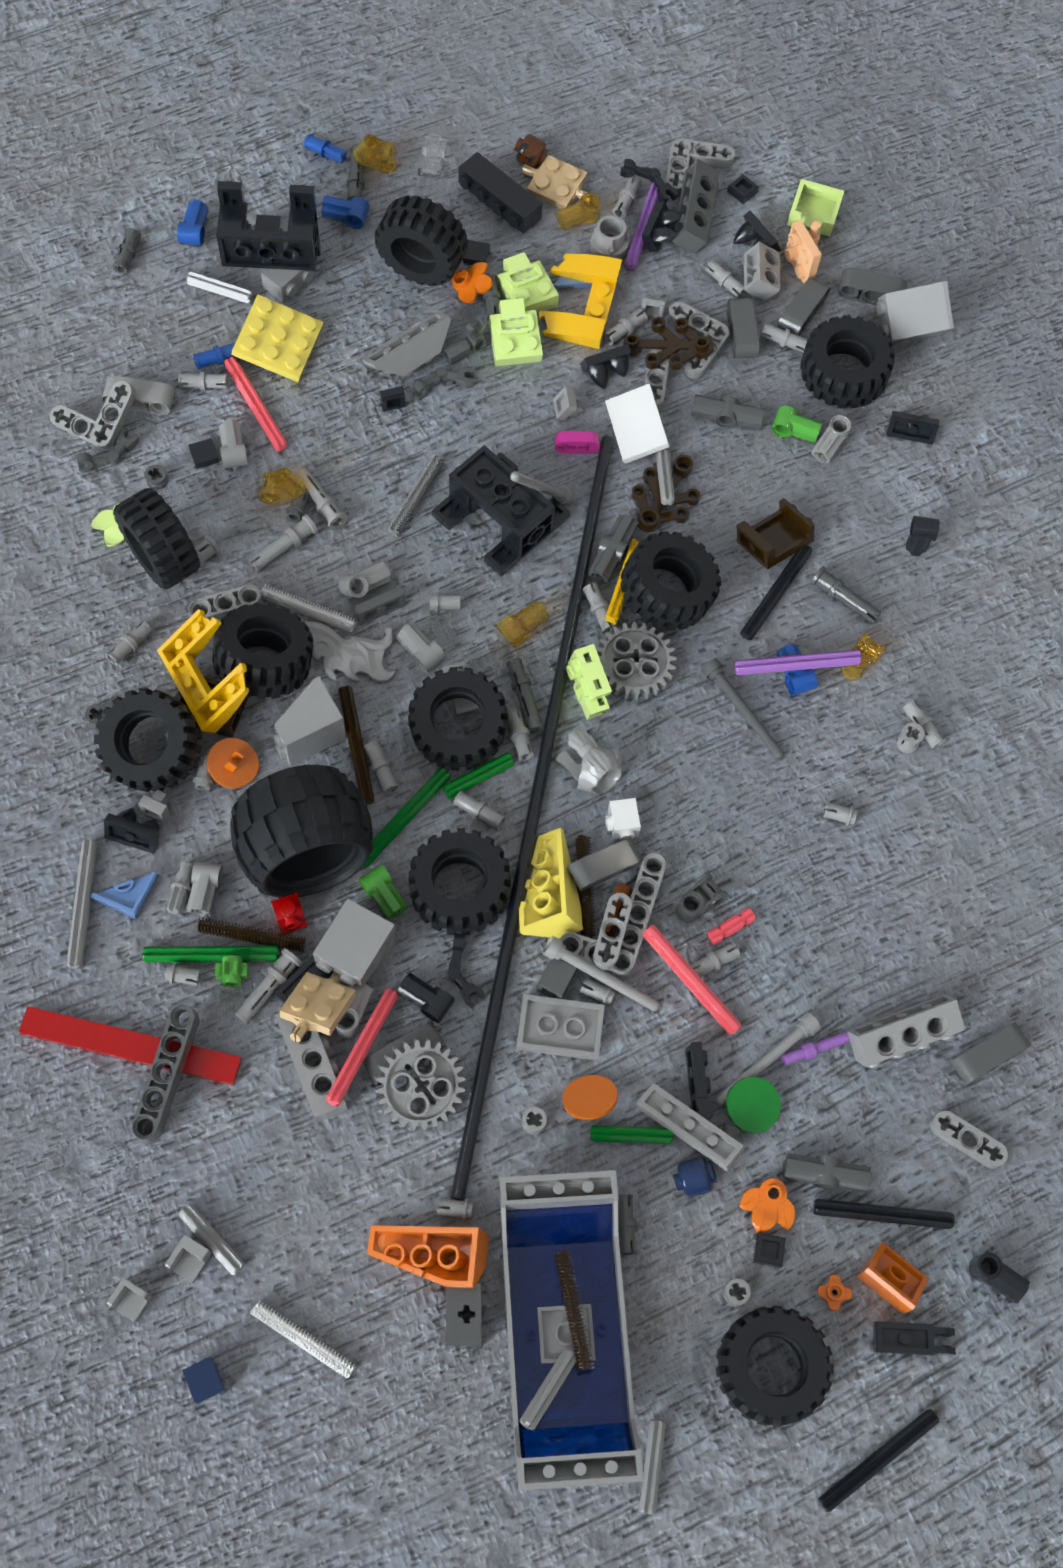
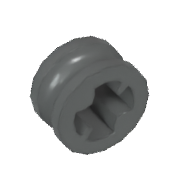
[144,465,168,490]
[85,704,105,730]

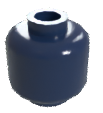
[673,1156,717,1198]

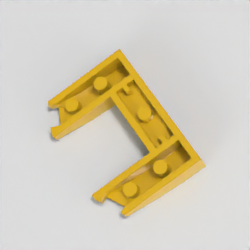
[538,254,622,349]
[157,609,249,733]

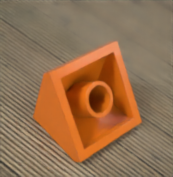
[856,1241,929,1314]

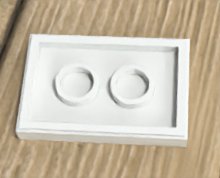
[605,384,670,464]

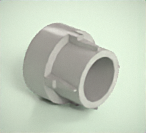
[590,214,630,261]

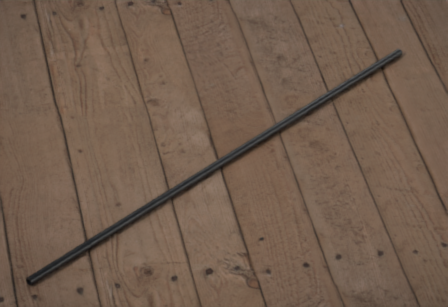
[450,436,614,1201]

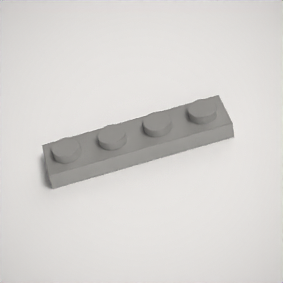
[636,1082,744,1171]

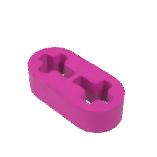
[554,431,600,454]

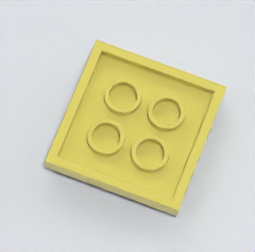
[231,294,324,382]

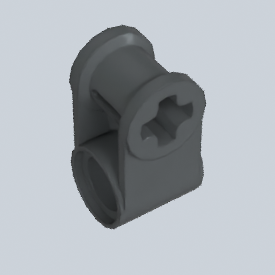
[676,874,728,922]

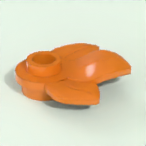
[452,262,493,304]
[739,1178,795,1233]

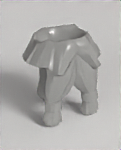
[556,729,622,794]

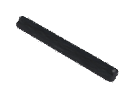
[741,546,812,640]
[813,1199,955,1229]
[818,1409,940,1512]

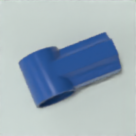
[321,196,370,229]
[177,200,209,246]
[776,644,818,696]

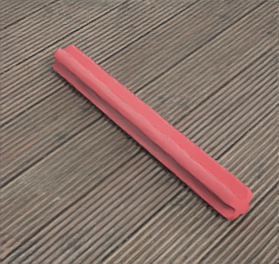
[224,357,288,452]
[642,925,741,1035]
[326,988,399,1107]

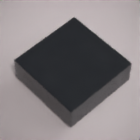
[727,174,759,204]
[463,240,490,265]
[379,386,405,412]
[188,438,219,469]
[752,1233,786,1268]

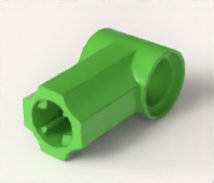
[771,405,822,443]
[359,864,408,921]

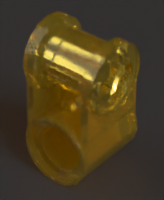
[353,134,397,173]
[258,468,306,505]
[841,632,887,681]

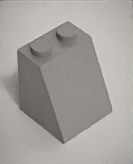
[876,281,954,343]
[273,676,346,766]
[313,898,397,987]

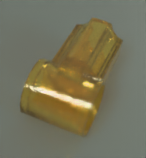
[556,192,601,230]
[497,600,549,647]

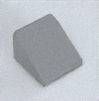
[640,298,666,318]

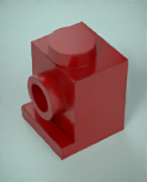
[271,893,307,935]

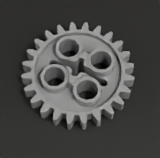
[596,622,677,701]
[374,1038,466,1130]

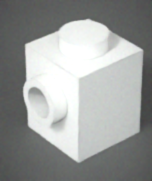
[605,798,641,841]

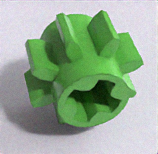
[215,955,249,988]

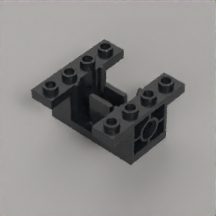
[216,181,321,271]
[432,445,570,577]

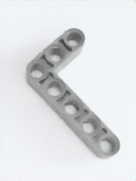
[560,853,666,981]

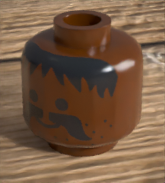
[514,134,548,168]

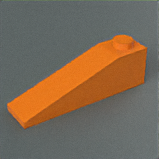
[367,1225,490,1288]

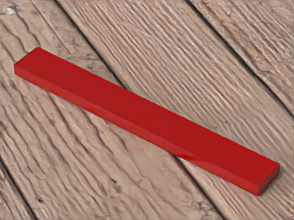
[19,1006,242,1086]

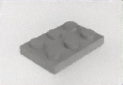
[516,994,605,1061]

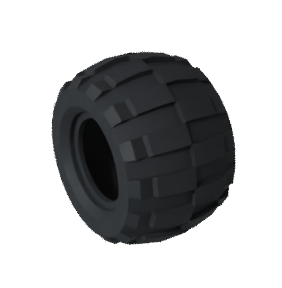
[230,764,373,898]

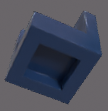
[182,1357,227,1404]

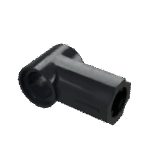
[905,516,940,557]
[397,972,455,1023]
[969,1252,1030,1303]

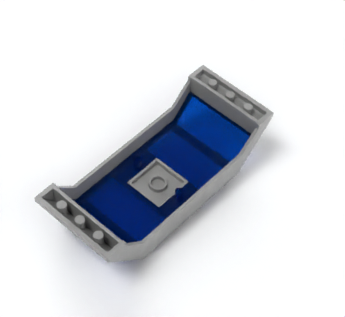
[499,1170,644,1491]

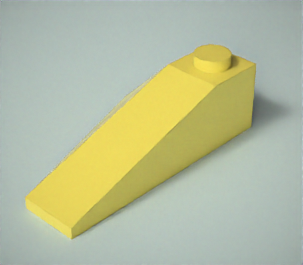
[519,827,583,939]

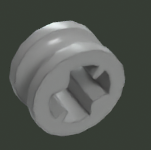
[522,1107,547,1134]
[723,1278,751,1307]

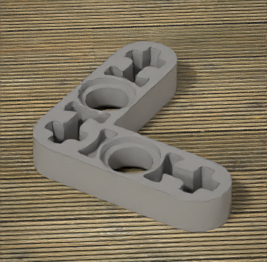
[665,138,735,196]
[668,302,729,379]
[49,381,136,449]

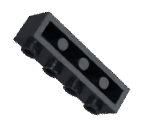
[458,152,543,234]

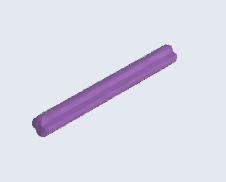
[624,182,659,271]
[735,650,862,675]

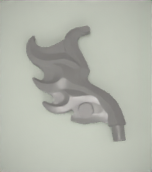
[302,621,396,683]

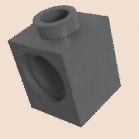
[537,958,577,999]

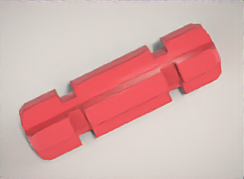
[707,908,756,945]

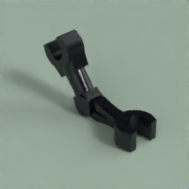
[620,159,678,203]
[448,933,485,1009]

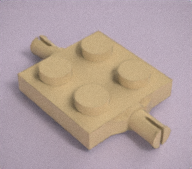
[522,155,593,212]
[280,972,356,1042]

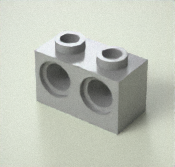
[744,242,781,301]

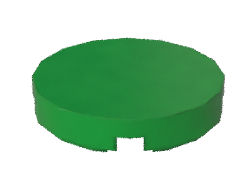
[725,1077,781,1133]

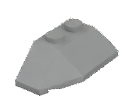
[362,311,451,377]

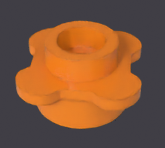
[817,1275,852,1311]

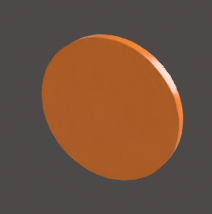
[207,738,259,789]
[562,1075,618,1120]

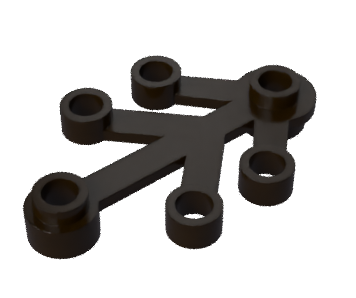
[623,317,714,370]
[631,455,700,532]

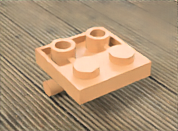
[785,220,822,284]

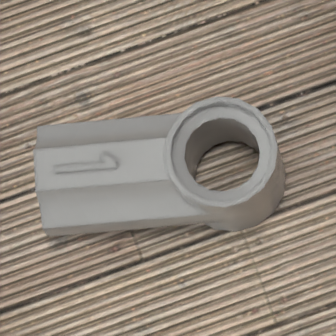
[811,415,851,464]
[219,419,248,469]
[338,561,391,598]
[396,623,446,674]
[187,861,224,917]
[335,984,373,1039]

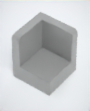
[165,1234,212,1283]
[106,1278,153,1323]

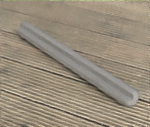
[66,840,97,969]

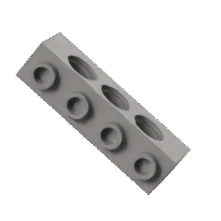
[847,994,965,1068]
[275,1013,350,1123]

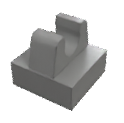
[553,386,582,421]
[138,789,170,825]

